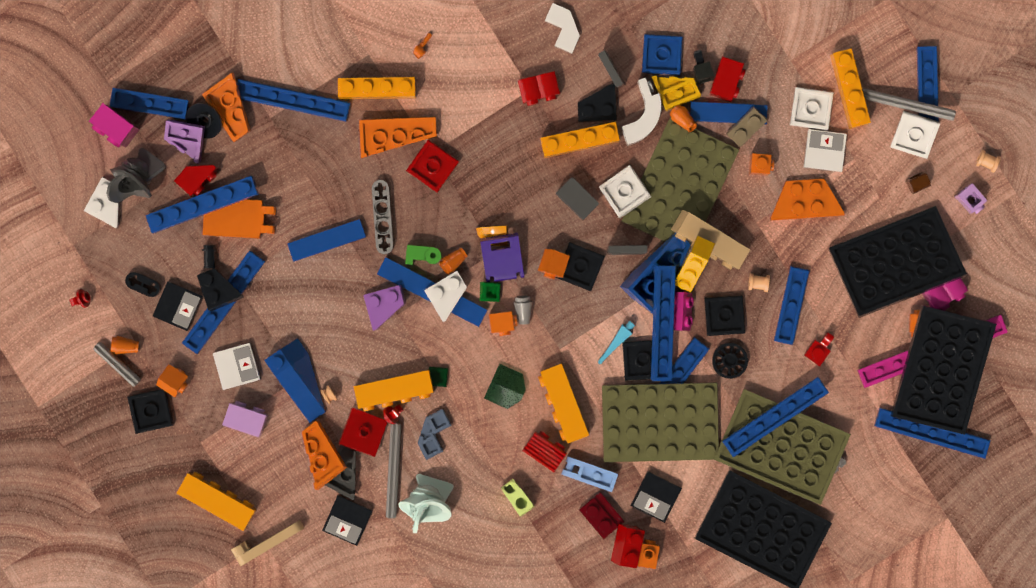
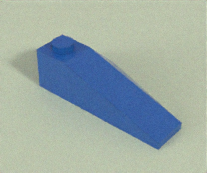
[620,233,691,314]
[264,338,326,423]

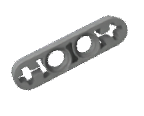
[372,180,394,255]

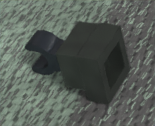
[693,50,714,85]

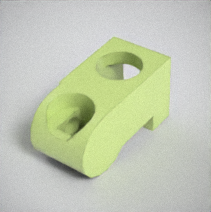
[501,479,535,517]

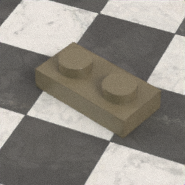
[726,106,768,147]

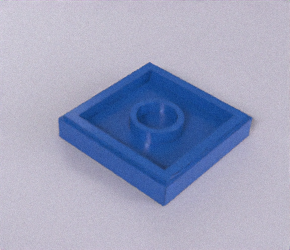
[642,34,682,75]

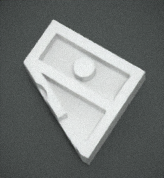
[84,177,119,228]
[424,271,467,322]

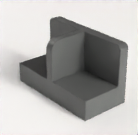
[556,178,599,221]

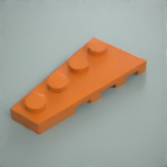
[359,117,437,158]

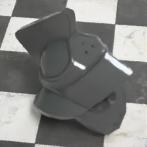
[106,148,166,203]

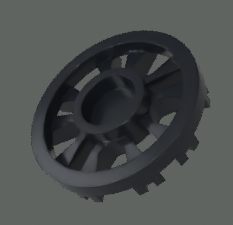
[712,343,748,379]

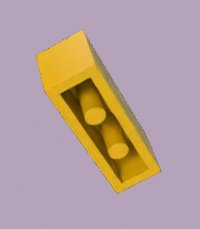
[675,236,715,292]

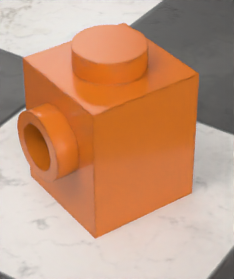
[749,153,774,176]
[538,249,570,280]
[489,311,518,336]
[156,364,188,398]
[638,539,660,569]

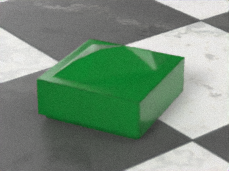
[479,282,501,302]

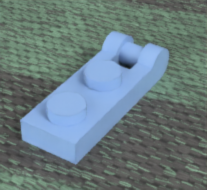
[561,456,618,492]

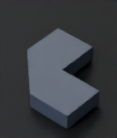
[418,409,452,460]

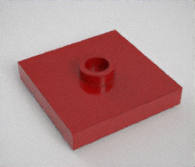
[406,140,459,193]
[338,407,387,457]

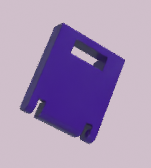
[480,233,524,282]

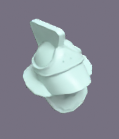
[398,474,454,533]

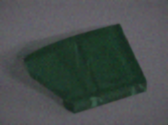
[484,364,526,409]

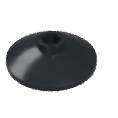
[186,103,222,139]

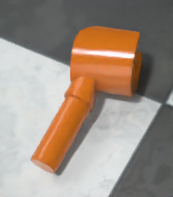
[413,33,432,59]

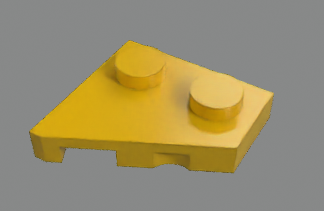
[651,76,701,111]

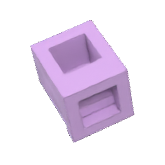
[954,183,987,214]

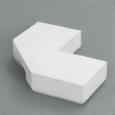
[545,3,580,54]

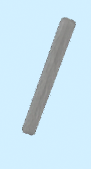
[863,89,956,120]
[386,423,401,518]

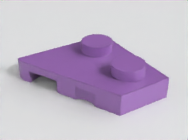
[164,119,205,164]
[363,285,406,331]

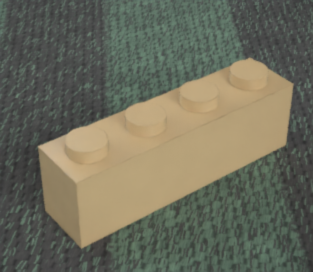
[671,210,750,270]

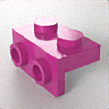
[673,292,694,331]

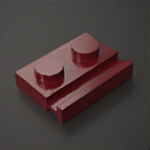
[579,492,625,539]

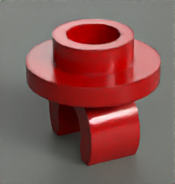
[69,289,91,308]
[383,404,404,424]

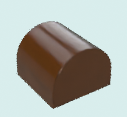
[905,172,931,194]

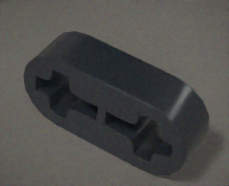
[125,272,161,297]

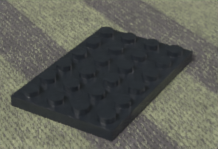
[829,206,967,318]
[891,305,997,435]
[694,470,832,588]

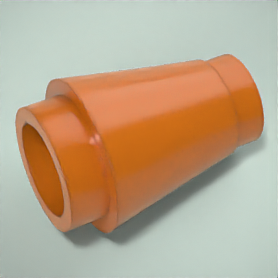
[670,105,697,132]
[439,248,468,275]
[110,335,139,354]

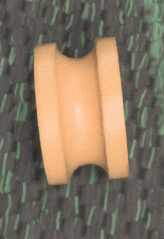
[320,385,337,404]

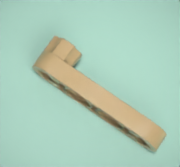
[231,520,305,566]

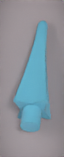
[598,321,635,364]

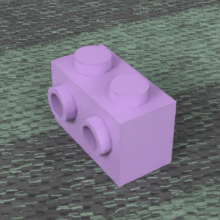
[222,401,268,437]

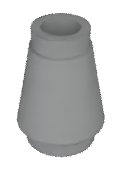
[513,296,532,324]

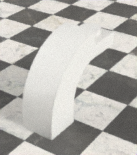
[621,78,661,146]

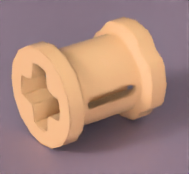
[976,150,1001,173]
[748,273,770,292]

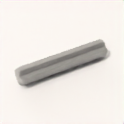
[93,342,141,386]

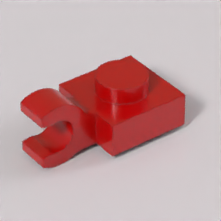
[804,332,834,366]

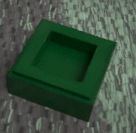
[429,367,448,387]

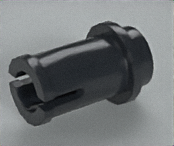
[202,245,217,268]

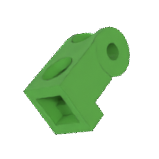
[405,245,441,265]

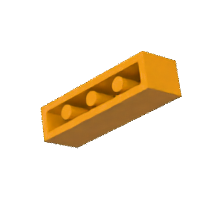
[830,48,871,129]
[338,77,416,100]
[540,122,620,158]
[538,363,589,444]
[353,370,434,411]
[176,471,257,531]

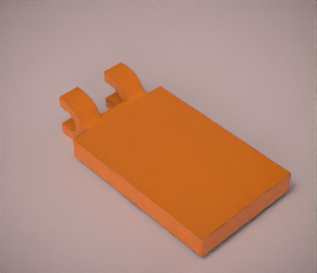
[202,199,276,239]

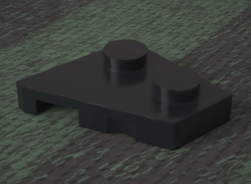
[577,83,617,123]
[197,268,244,311]

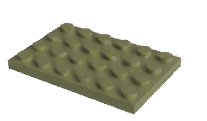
[621,117,739,253]
[602,382,719,462]
[714,389,851,505]

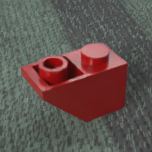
[174,165,218,197]

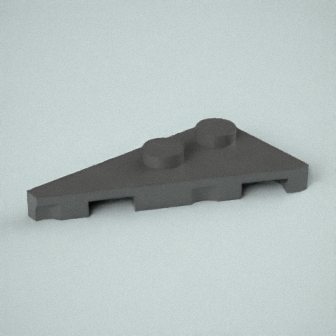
[325,445,356,500]

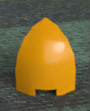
[476,226,507,246]

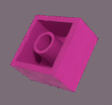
[89,103,140,148]

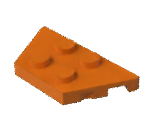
[770,178,845,221]

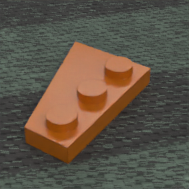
[202,73,251,142]
[302,421,347,490]

